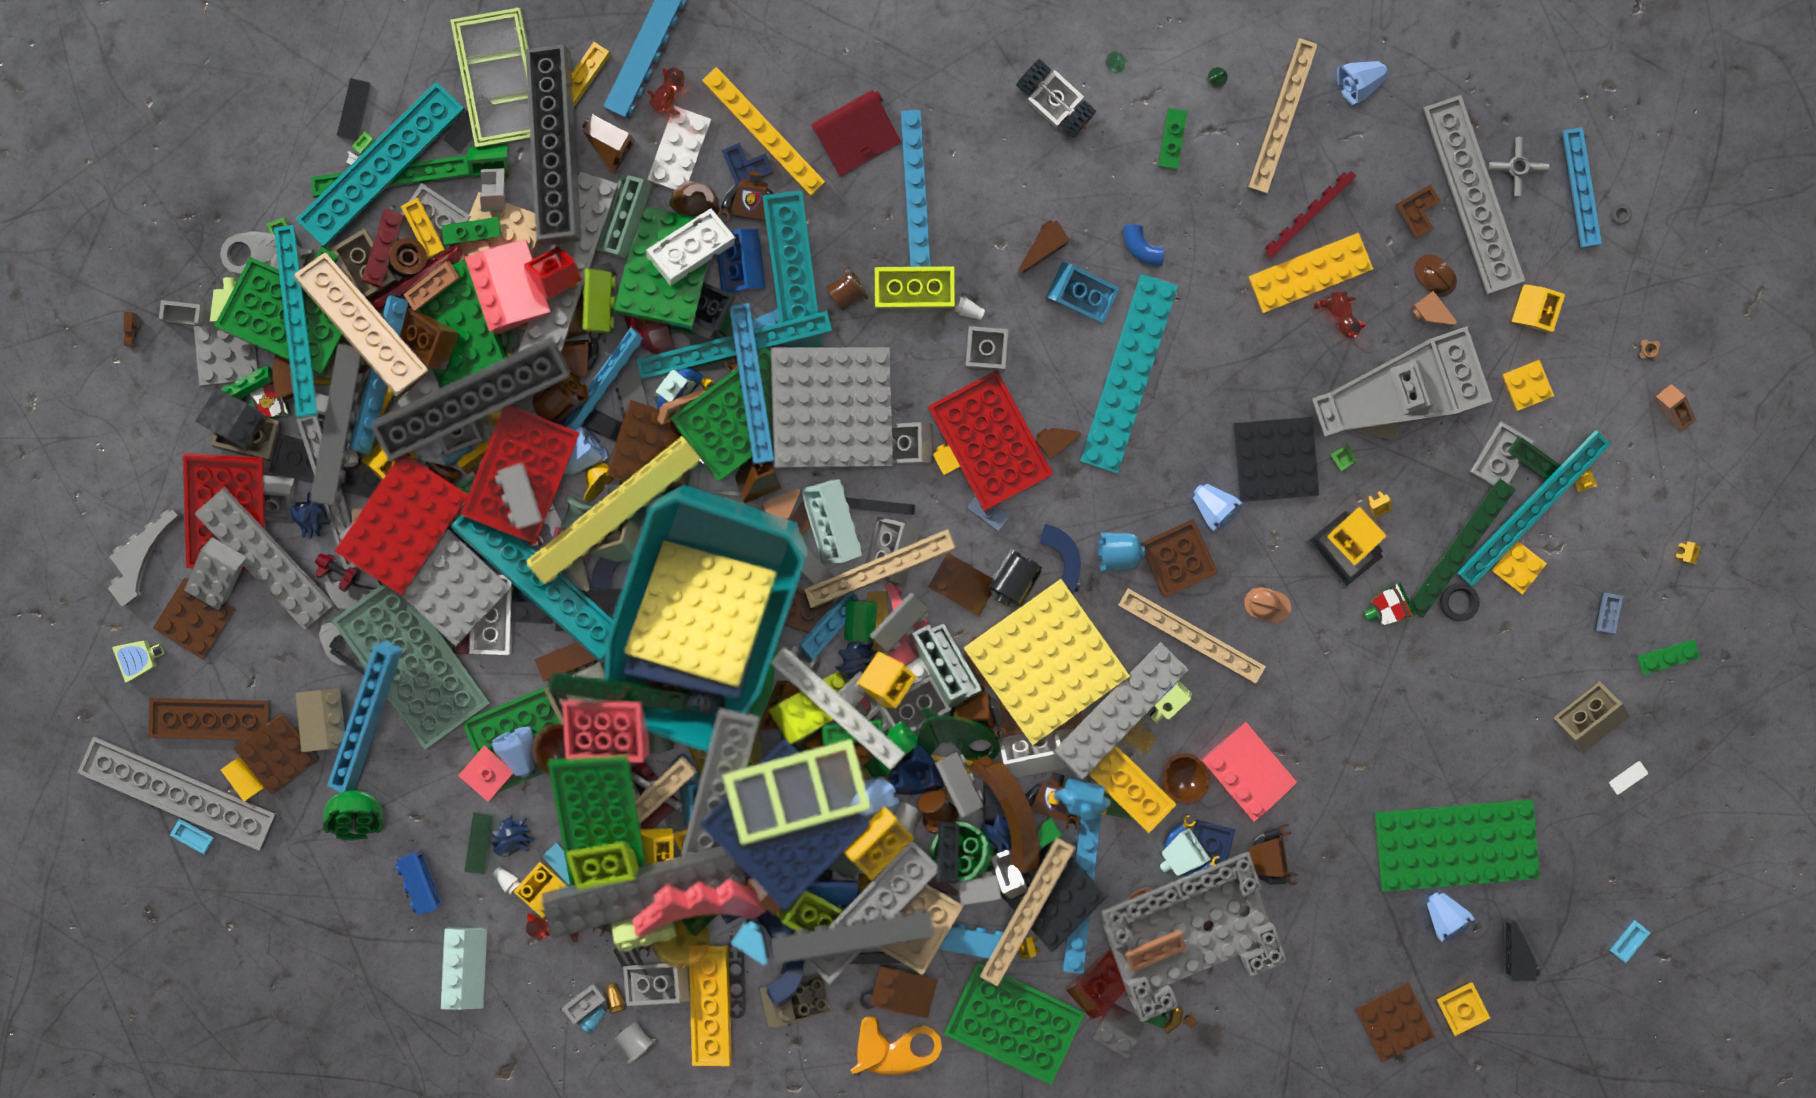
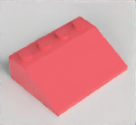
[465,239,551,335]
[563,700,650,762]
[1201,722,1297,822]

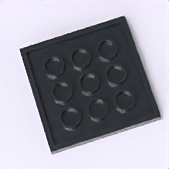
[1233,417,1319,502]
[1000,839,1108,952]

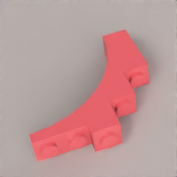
[860,582,929,711]
[632,879,766,938]

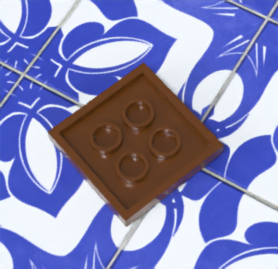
[1140,519,1218,598]
[153,578,236,659]
[234,712,319,794]
[1355,982,1435,1063]

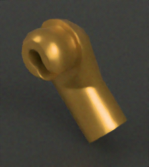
[1164,1006,1183,1034]

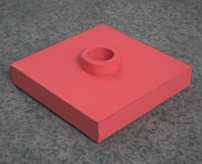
[458,746,513,802]

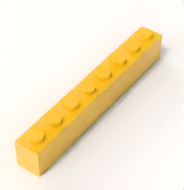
[702,67,825,198]

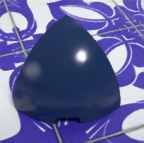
[888,743,944,795]

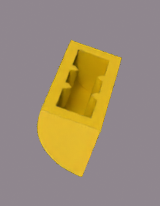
[221,757,265,802]

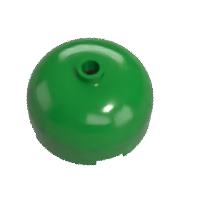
[323,790,384,841]
[931,822,992,882]

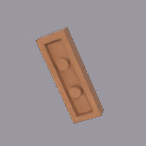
[404,261,460,311]
[657,389,706,425]
[1125,930,1186,972]

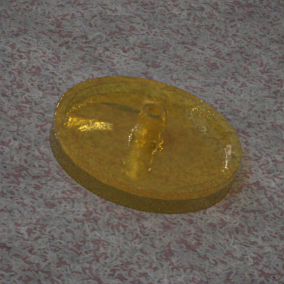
[652,918,710,967]

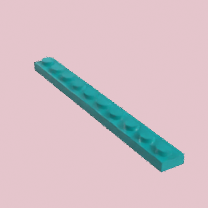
[274,225,318,419]
[636,311,833,379]
[1457,430,1611,587]

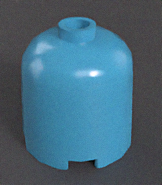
[1099,533,1145,572]

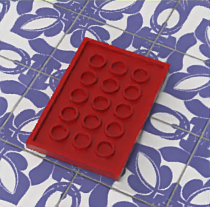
[927,370,1053,512]
[460,405,579,544]
[183,453,265,572]
[334,454,468,595]

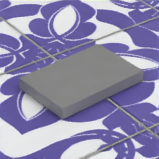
[1470,421,1535,486]

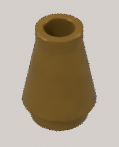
[605,983,626,1014]

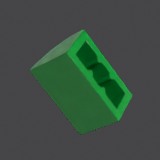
[467,144,510,177]
[844,600,877,642]
[880,721,918,769]
[1037,817,1062,847]

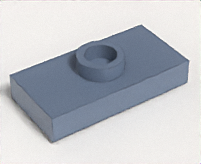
[967,497,1010,531]
[1596,592,1624,635]

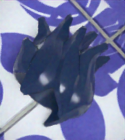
[290,492,331,539]
[835,641,878,679]
[981,814,1011,854]
[491,815,534,857]

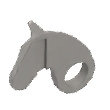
[220,231,314,274]
[318,573,375,665]

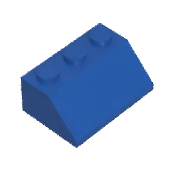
[716,229,765,293]
[395,850,443,916]
[805,880,858,909]

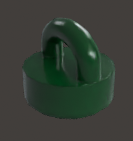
[1208,67,1228,88]

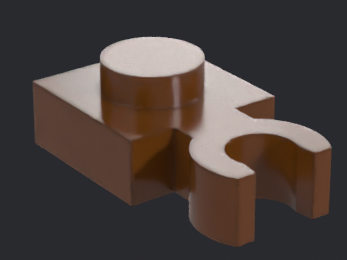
[123,312,139,347]

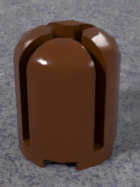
[532,370,589,424]

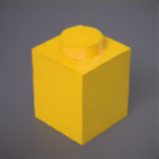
[933,444,960,475]

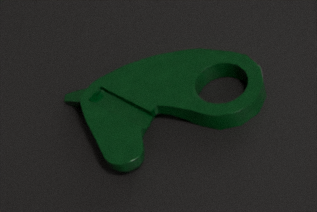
[670,310,737,370]
[917,707,1000,761]

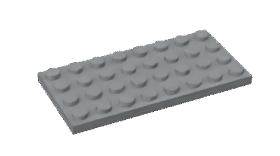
[339,519,511,646]

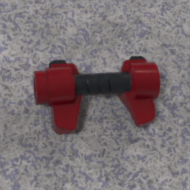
[315,553,358,592]

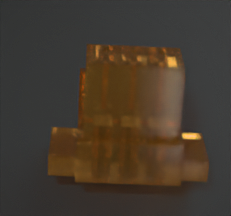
[1182,1012,1198,1028]

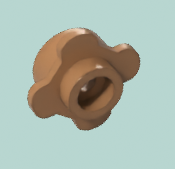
[1639,339,1660,360]

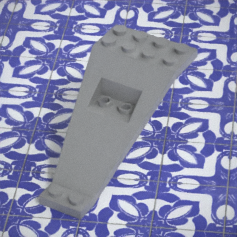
[1312,326,1494,436]

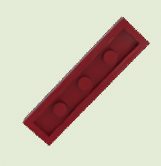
[361,208,404,288]

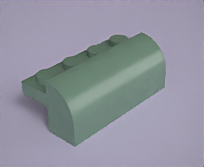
[596,175,652,260]
[910,624,982,707]

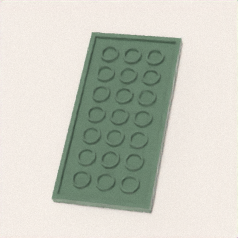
[331,584,490,749]

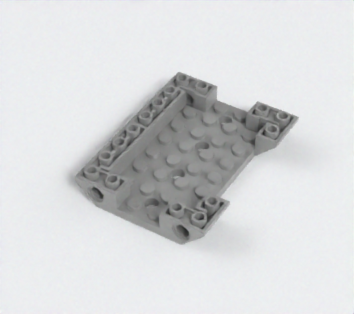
[1102,852,1287,1022]

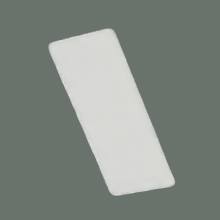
[1609,761,1648,795]

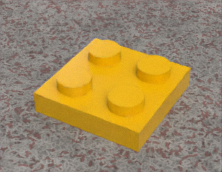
[1502,360,1554,411]
[1490,541,1547,595]
[1436,982,1490,1036]

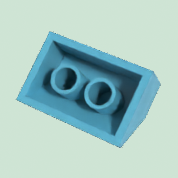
[731,918,769,966]

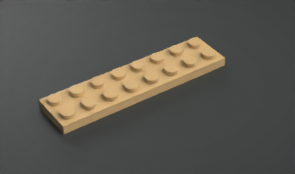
[294,252,428,395]

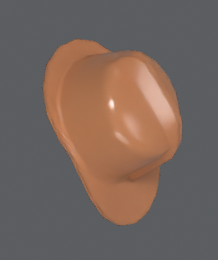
[1244,587,1291,623]

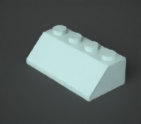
[800,480,862,564]
[441,927,487,1010]

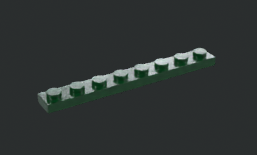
[1410,478,1516,618]
[547,672,701,714]

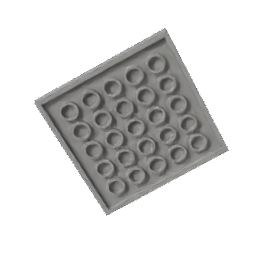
[771,347,893,468]

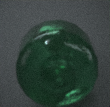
[1105,51,1127,72]

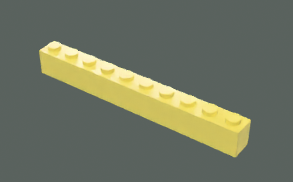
[527,436,700,584]

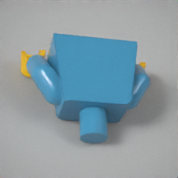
[1048,778,1111,820]

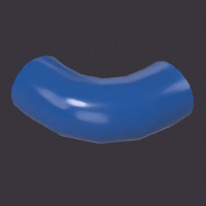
[1123,225,1164,266]

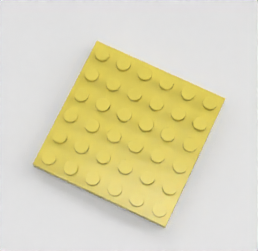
[625,541,777,687]
[964,579,1130,745]

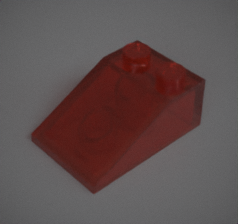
[1066,948,1126,1019]

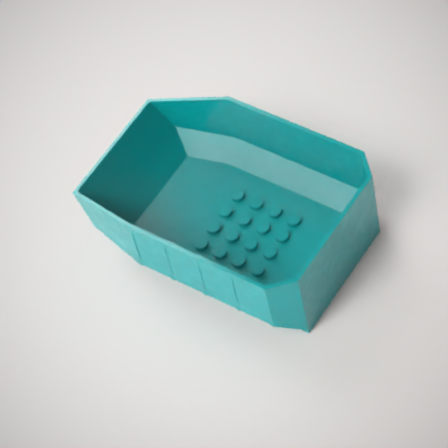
[604,484,808,752]

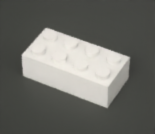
[469,575,514,655]

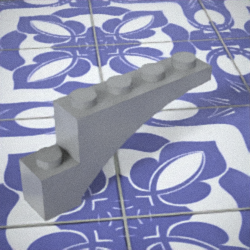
[108,509,182,607]

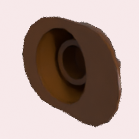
[1414,254,1457,297]

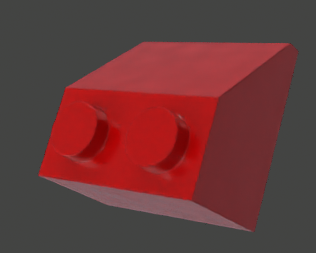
[524,246,582,299]

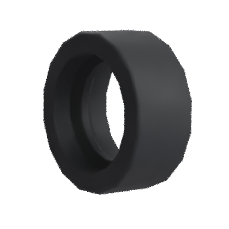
[1440,584,1480,621]

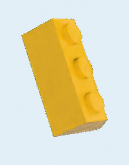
[844,807,915,880]

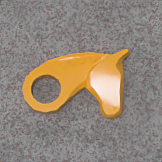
[850,1016,942,1075]

